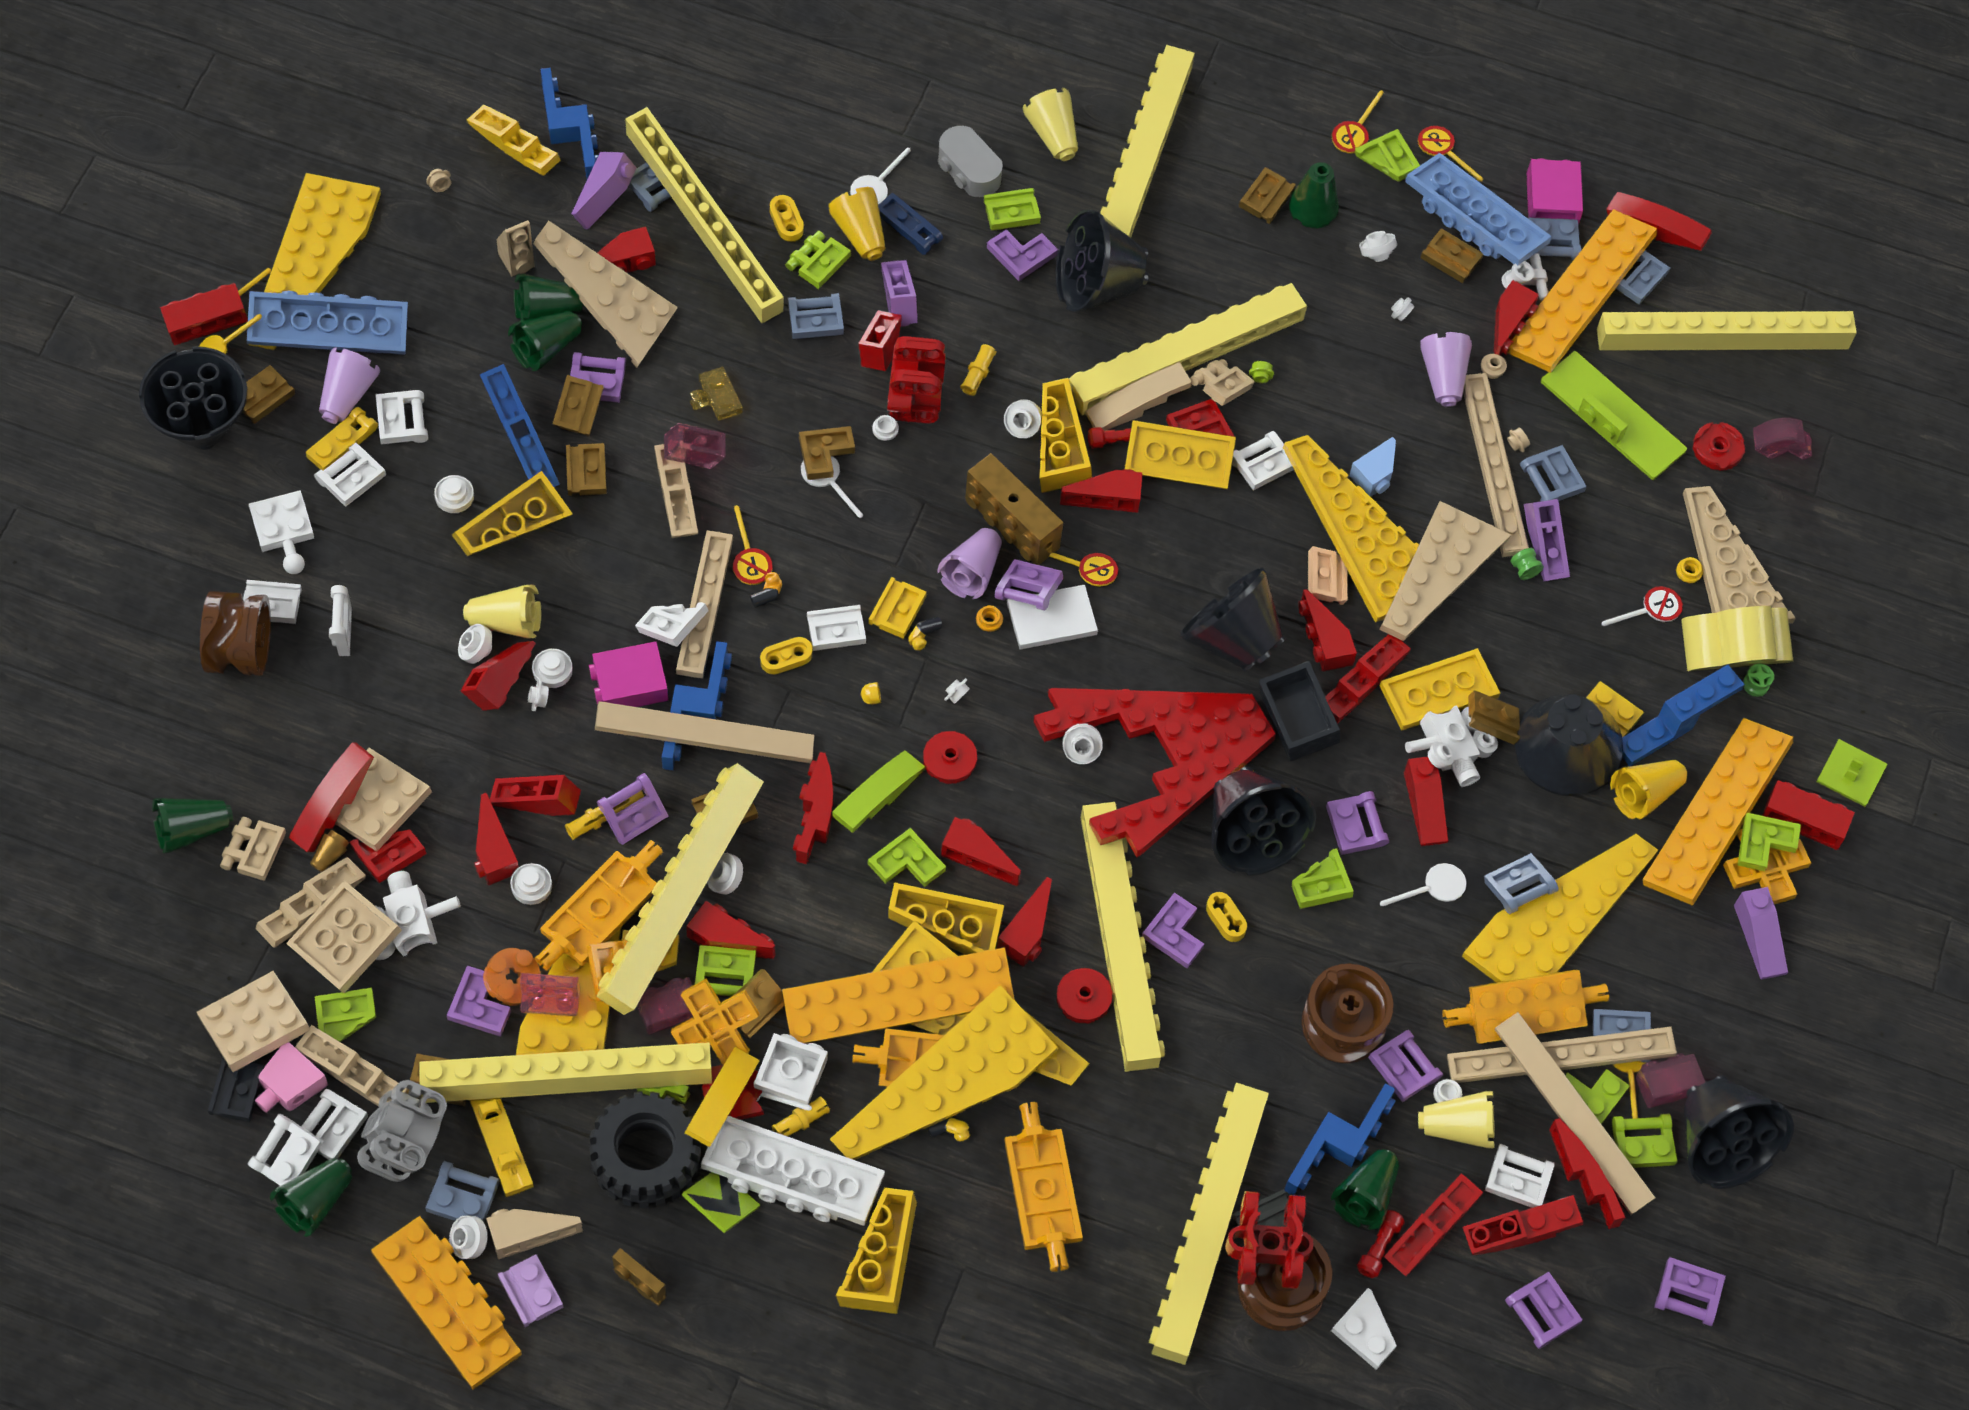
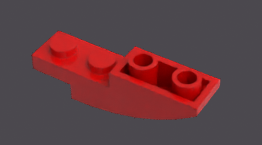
[793,752,833,864]
[1463,1195,1583,1255]

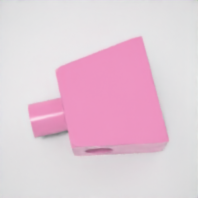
[255,1042,328,1113]

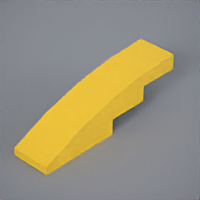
[467,105,561,176]
[685,1047,760,1147]

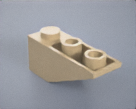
[496,220,535,276]

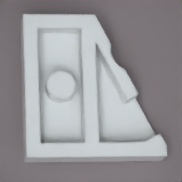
[635,602,709,647]
[1332,1288,1396,1370]

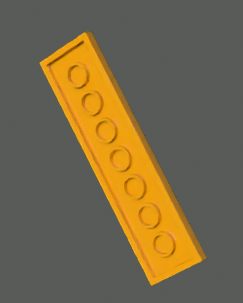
[1508,210,1657,373]
[1643,718,1793,906]
[782,947,1015,1044]

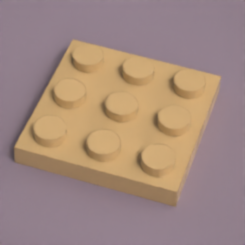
[335,748,432,851]
[286,880,402,993]
[197,971,310,1072]

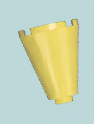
[1023,88,1078,161]
[463,585,541,639]
[1418,1091,1494,1148]

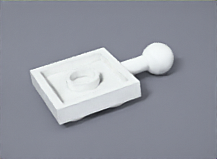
[249,490,314,574]

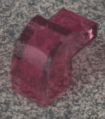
[1753,418,1812,460]

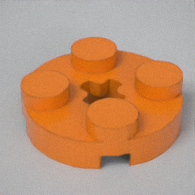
[483,948,541,1006]

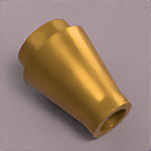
[310,830,349,872]

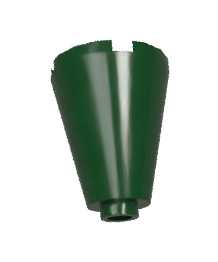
[1289,162,1339,228]
[514,274,585,321]
[508,311,582,372]
[152,798,233,854]
[1331,1150,1400,1230]
[270,1158,352,1237]

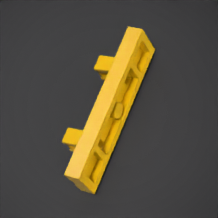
[470,1098,534,1197]

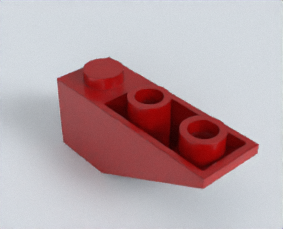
[598,227,656,273]
[1494,280,1539,355]
[1298,589,1357,671]
[461,641,536,710]
[686,901,775,959]

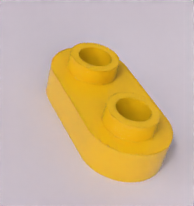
[770,195,804,241]
[760,637,812,674]

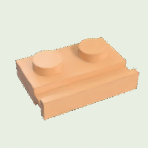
[1308,546,1348,605]

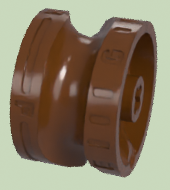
[200,591,271,676]
[1302,963,1393,1063]
[1238,1236,1332,1331]

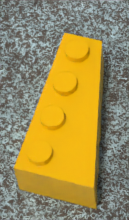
[1040,378,1092,493]
[452,471,573,556]
[888,883,1004,955]
[836,1188,917,1314]

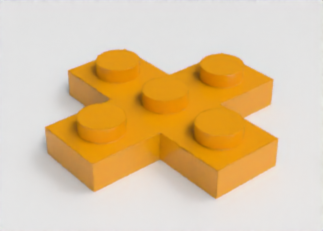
[1723,829,1811,904]
[671,978,760,1065]

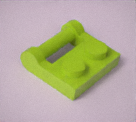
[695,945,756,996]
[1612,1114,1677,1168]

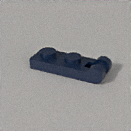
[878,193,943,255]

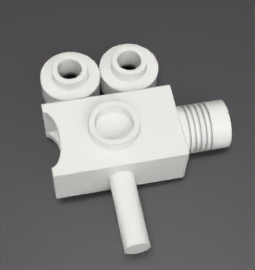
[1405,706,1498,787]
[375,871,461,960]

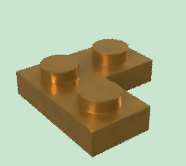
[799,426,855,480]

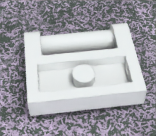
[376,390,428,444]
[1232,431,1294,490]
[314,443,386,506]
[329,585,352,656]
[301,1089,368,1160]
[248,1114,324,1186]
[1485,1144,1555,1208]

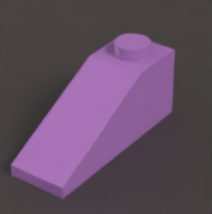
[572,152,637,229]
[881,260,917,326]
[1524,499,1570,581]
[1734,887,1788,980]

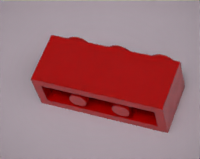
[160,283,248,345]
[1762,780,1855,850]

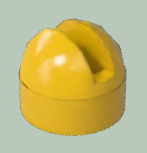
[861,682,881,705]

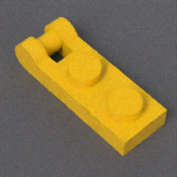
[306,407,378,471]

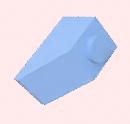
[1349,437,1396,497]

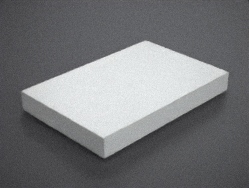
[1007,585,1098,649]

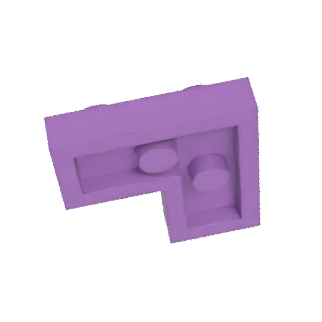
[987,229,1058,281]
[1142,893,1204,968]
[447,966,511,1037]

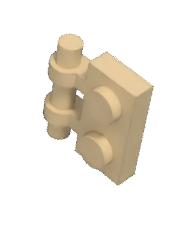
[1190,359,1255,406]
[220,817,286,881]

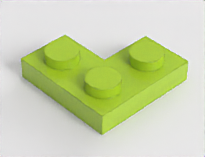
[1738,813,1801,871]
[868,828,946,887]
[1565,1069,1630,1124]

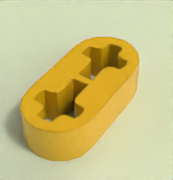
[1206,892,1247,942]

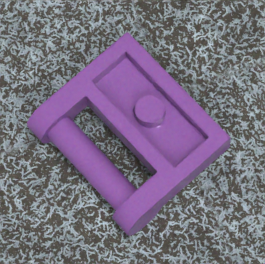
[570,352,626,402]
[995,559,1063,611]
[597,773,668,845]
[1326,791,1389,855]
[1369,1030,1443,1102]
[1655,1257,1725,1326]
[1505,1272,1582,1349]

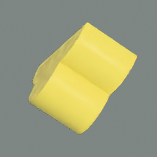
[1682,606,1793,671]

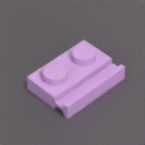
[498,1255,563,1327]

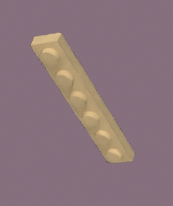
[676,531,733,679]

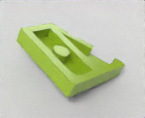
[1355,129,1420,182]
[1292,849,1354,909]
[315,988,376,1042]

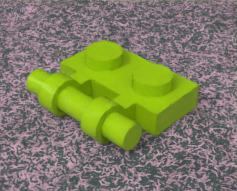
[785,231,851,289]

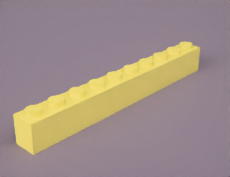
[1100,45,1195,238]
[626,107,784,323]
[1069,283,1307,415]
[1597,311,1857,350]
[596,763,764,1015]
[1081,802,1165,1072]
[419,1042,712,1103]
[1149,1083,1269,1365]

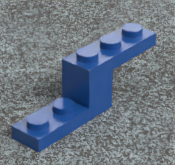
[541,68,599,179]
[480,364,560,487]
[662,642,732,770]
[1622,665,1745,766]
[1284,1083,1396,1195]

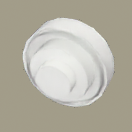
[1359,231,1397,261]
[1004,400,1042,438]
[434,475,474,513]
[458,624,492,664]
[532,649,573,688]
[1063,724,1102,764]
[707,853,743,895]
[510,863,552,905]
[450,1216,487,1259]

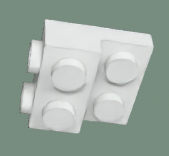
[754,1033,828,1105]

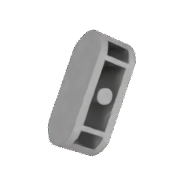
[938,126,1003,197]

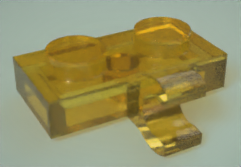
[690,367,743,421]

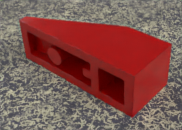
[1060,469,1142,513]
[1404,757,1448,846]
[490,775,581,816]
[474,793,519,886]
[941,817,1021,886]
[997,877,1052,967]

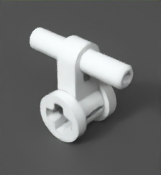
[1502,253,1548,301]

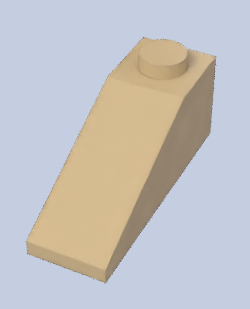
[486,1209,583,1259]

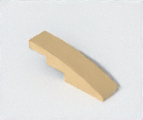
[1085,362,1192,431]
[654,442,698,538]
[256,857,366,948]
[295,1025,408,1106]

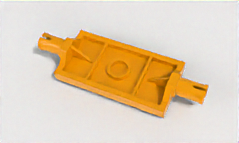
[535,840,663,971]
[1442,970,1609,1044]
[852,1028,944,1087]
[1005,1102,1083,1272]

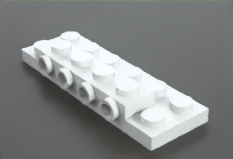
[701,1116,885,1226]

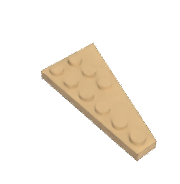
[533,221,678,368]
[1683,486,1795,623]
[1379,501,1511,641]

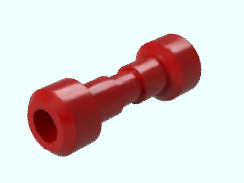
[1088,427,1131,449]
[1357,1210,1405,1278]

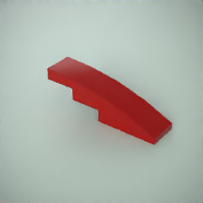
[1607,192,1712,250]
[1325,634,1411,724]
[289,742,374,852]
[1549,1118,1625,1229]
[1384,1173,1484,1276]

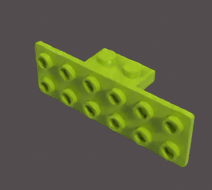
[1541,351,1687,480]

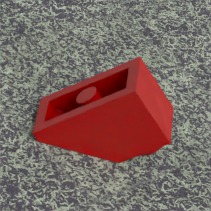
[859,310,902,371]

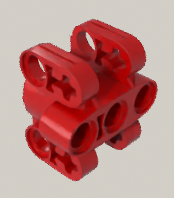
[887,336,946,423]
[1225,1191,1314,1289]

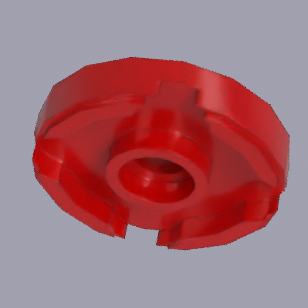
[1693,422,1745,471]
[923,731,977,784]
[1056,968,1113,1023]

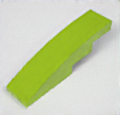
[832,751,925,833]

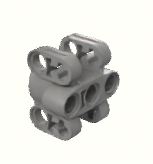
[357,1080,447,1182]

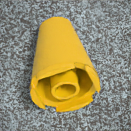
[829,187,885,261]
[1610,760,1687,819]

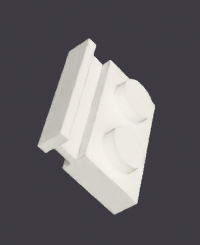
[243,580,302,624]
[807,605,866,651]

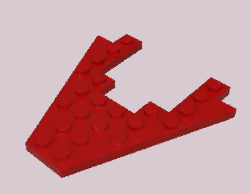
[1033,688,1276,857]

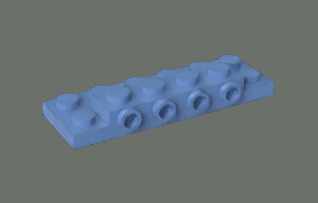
[1405,153,1552,266]
[247,291,408,355]

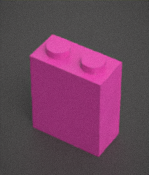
[1527,159,1583,224]
[589,642,668,707]

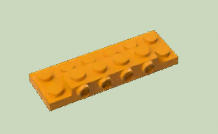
[371,1216,522,1389]

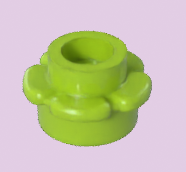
[1249,361,1274,383]

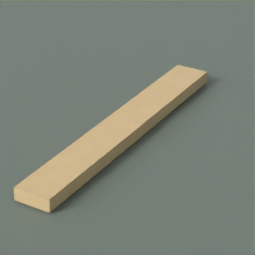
[1463,373,1529,557]
[595,701,814,763]
[1494,1012,1655,1215]
[1447,1027,1677,1083]

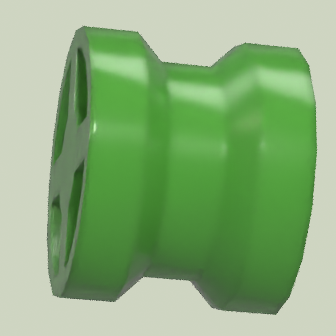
[1511,548,1544,580]
[1743,663,1774,697]

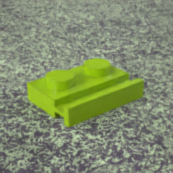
[984,188,1041,231]

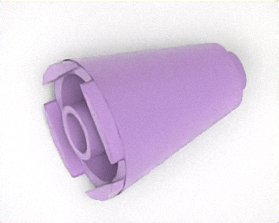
[1420,332,1472,407]
[319,348,380,424]
[938,528,1002,599]

